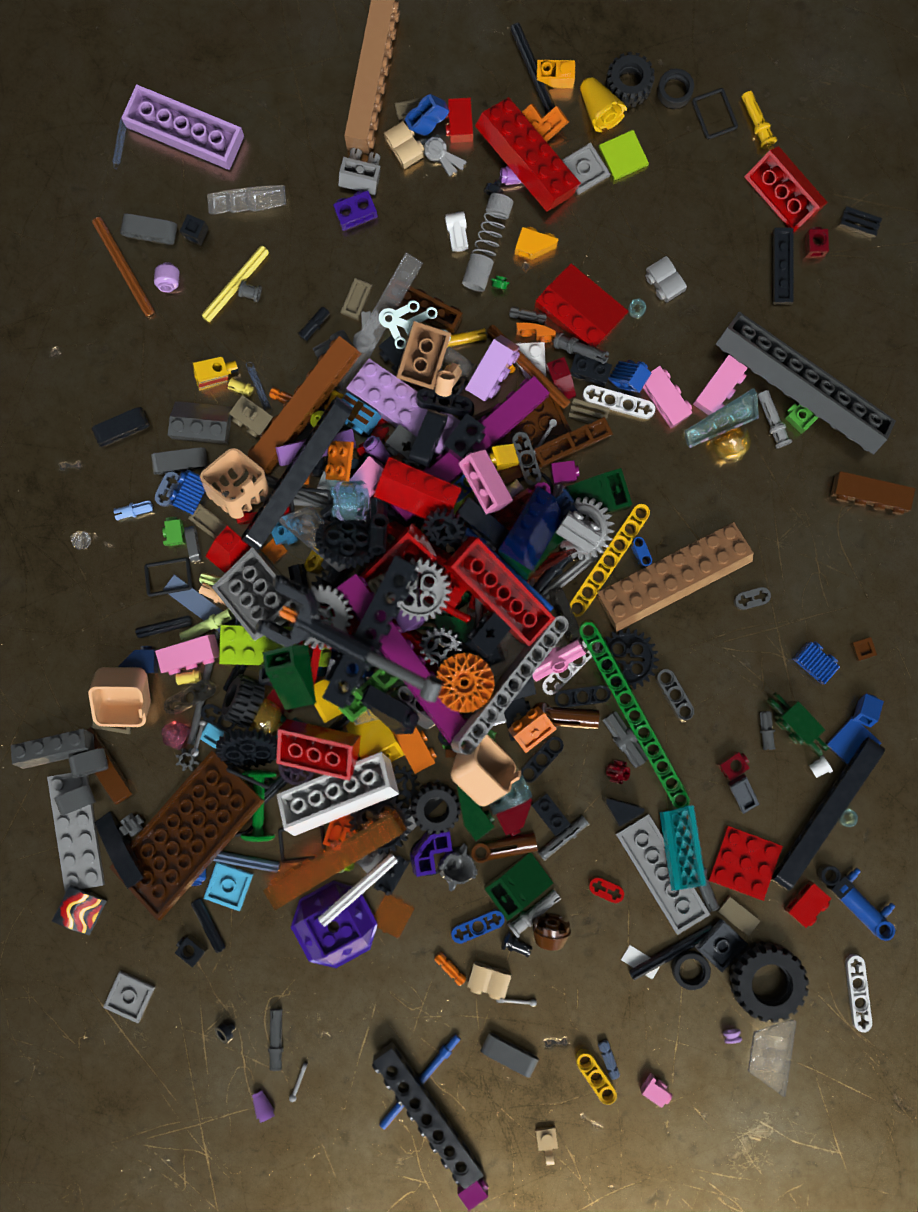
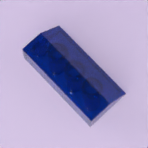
[499,486,564,571]

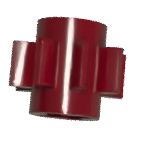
[606,760,631,784]

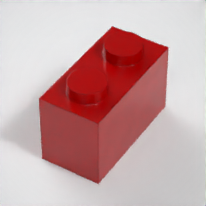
[446,98,473,143]
[784,881,832,928]

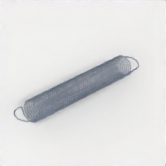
[113,119,126,164]
[246,362,272,414]

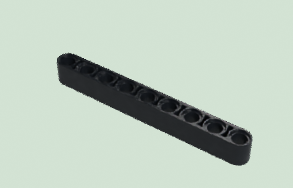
[241,397,353,550]
[772,737,885,891]

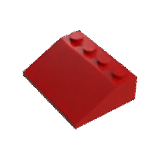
[535,263,629,348]

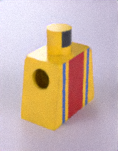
[193,357,238,391]

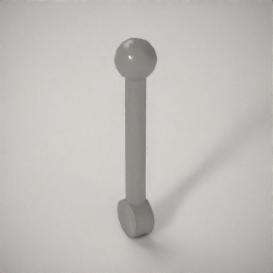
[533,419,557,454]
[191,719,207,757]
[496,998,537,1006]
[289,1062,308,1102]

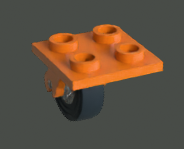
[325,441,362,481]

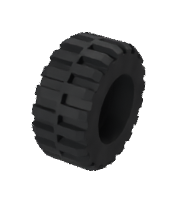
[729,942,809,1023]

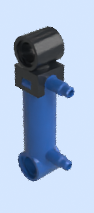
[817,864,895,941]

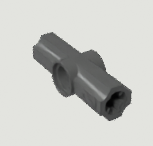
[602,711,648,768]

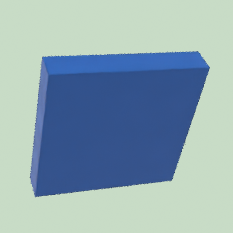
[826,716,881,764]

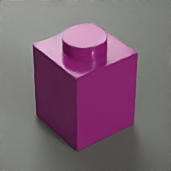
[550,460,579,485]
[457,1178,489,1211]

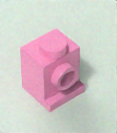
[640,1073,673,1108]

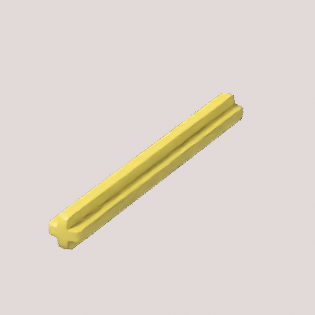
[202,246,269,322]

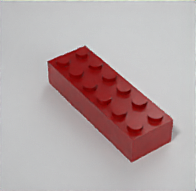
[475,97,581,212]
[444,536,555,647]

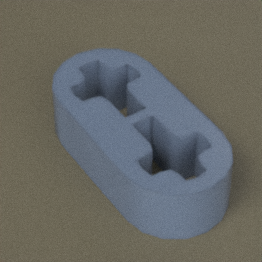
[155,472,179,507]

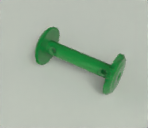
[241,769,276,842]

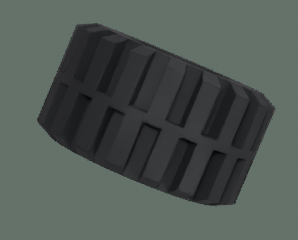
[605,52,655,107]
[222,674,265,728]
[410,782,461,834]

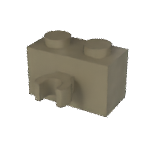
[229,395,274,438]

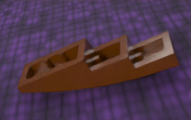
[534,417,613,467]
[87,727,132,805]

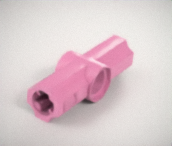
[533,638,587,681]

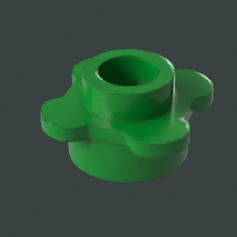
[491,275,510,289]

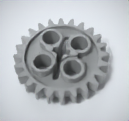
[388,557,452,622]

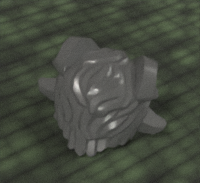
[438,844,478,891]

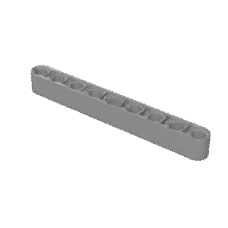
[451,616,569,755]

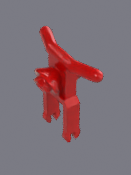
[420,573,471,623]

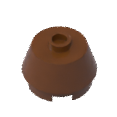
[532,914,571,951]

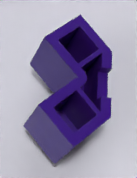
[410,830,452,877]

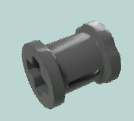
[238,281,262,302]

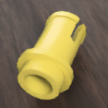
[228,377,254,397]
[176,669,201,685]

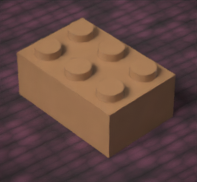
[396,321,451,390]

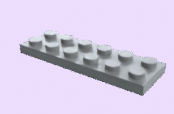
[47,773,105,892]
[616,814,710,935]

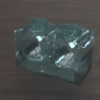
[489,776,533,815]

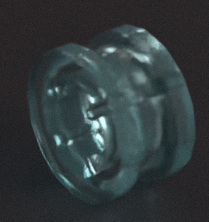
[628,299,646,318]
[839,809,858,827]

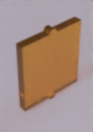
[375,895,415,939]

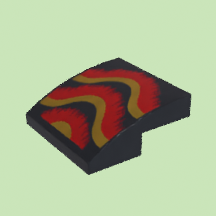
[52,885,107,935]

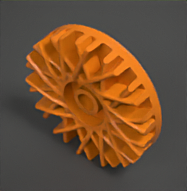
[436,653,494,713]

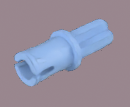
[113,500,153,520]

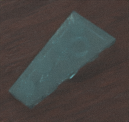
[685,388,759,448]

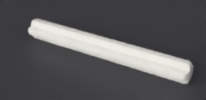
[318,854,398,926]

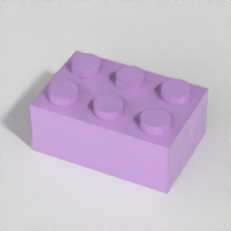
[465,335,520,401]

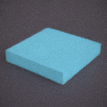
[203,862,254,911]

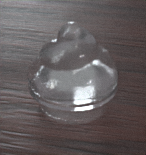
[71,530,91,550]

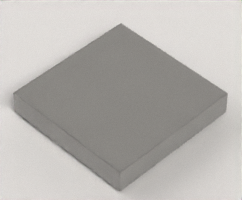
[562,143,610,195]
[103,970,156,1023]

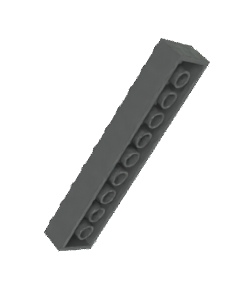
[716,312,896,455]

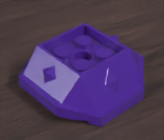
[291,880,378,968]

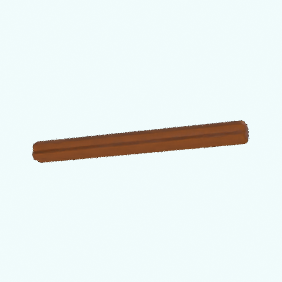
[92,217,155,317]
[487,324,570,409]

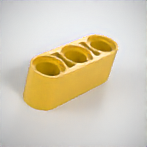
[575,1049,617,1105]

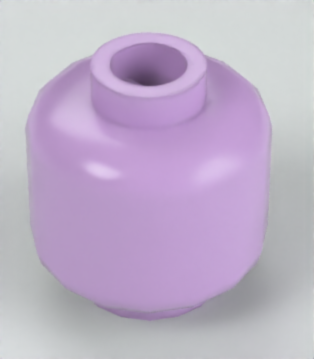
[154,262,180,292]

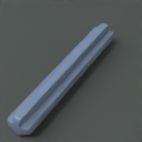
[213,851,280,873]

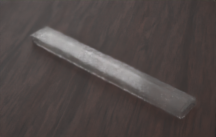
[334,253,423,395]

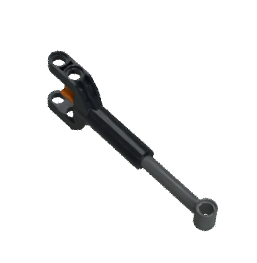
[255,575,444,702]

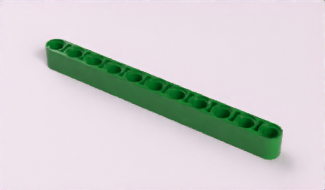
[580,620,690,809]

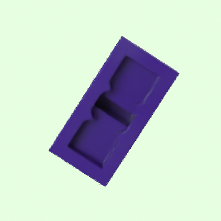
[333,191,378,231]

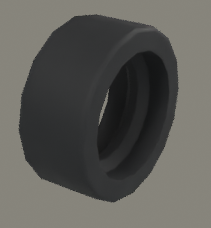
[657,68,694,109]
[672,951,711,990]

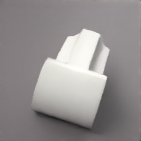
[445,211,468,252]

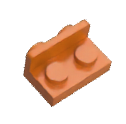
[508,706,556,753]

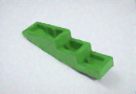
[339,669,399,723]

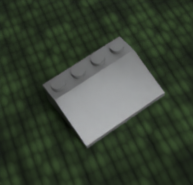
[212,548,297,641]

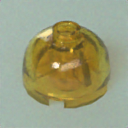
[711,428,751,462]
[249,698,283,735]

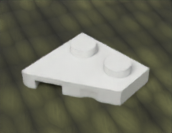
[516,342,546,379]

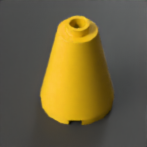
[580,77,627,132]

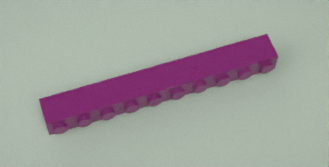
[391,376,550,523]
[337,574,474,747]

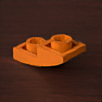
[516,323,556,343]

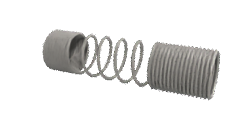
[462,193,513,291]

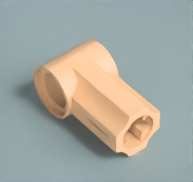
[434,362,462,396]

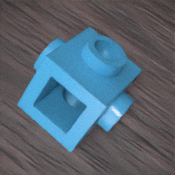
[271,516,304,545]

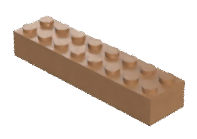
[344,0,400,154]
[597,522,754,632]

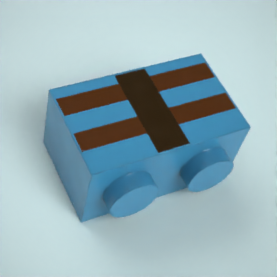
[342,392,382,435]

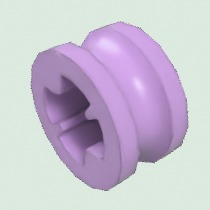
[723,1029,742,1044]

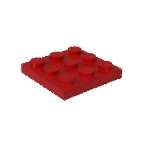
[708,825,783,901]

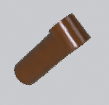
[533,702,600,729]
[471,832,538,863]

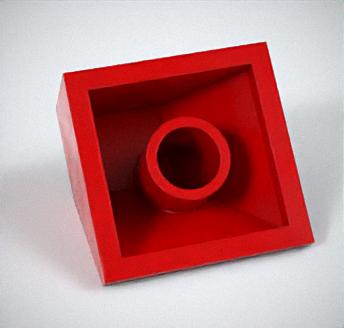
[205,526,252,573]

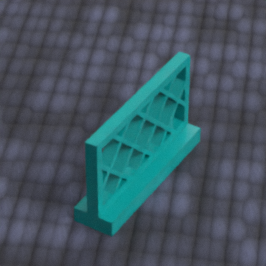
[660,805,706,891]

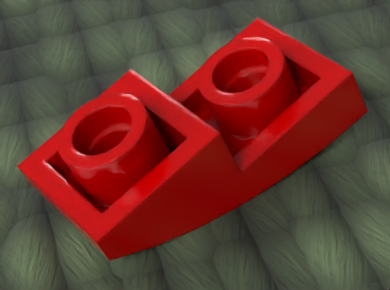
[356,426,390,459]

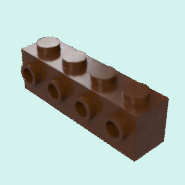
[386,278,463,335]
[831,471,916,515]

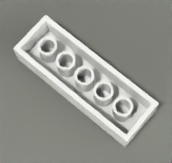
[277,752,399,836]

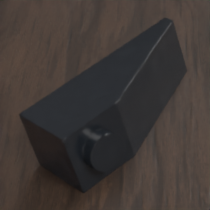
[360,685,420,734]

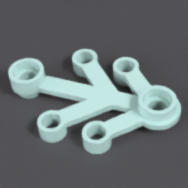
[379,300,451,349]

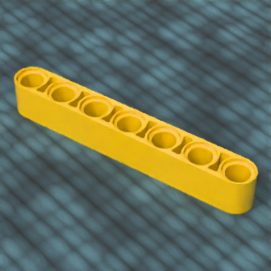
[567,504,650,617]

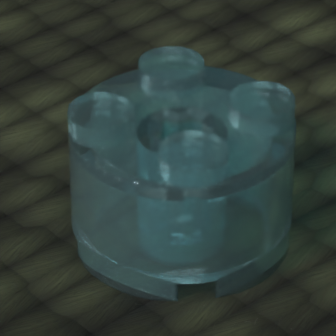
[331,481,369,520]

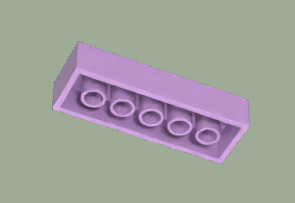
[121,84,244,170]
[346,359,460,457]

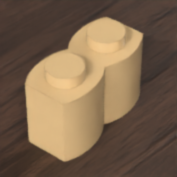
[384,122,424,169]
[467,962,511,1000]

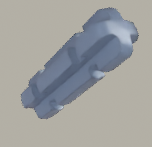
[598,1040,620,1080]

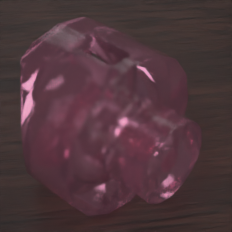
[161,721,191,750]

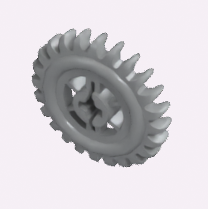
[554,497,615,560]
[290,584,353,650]

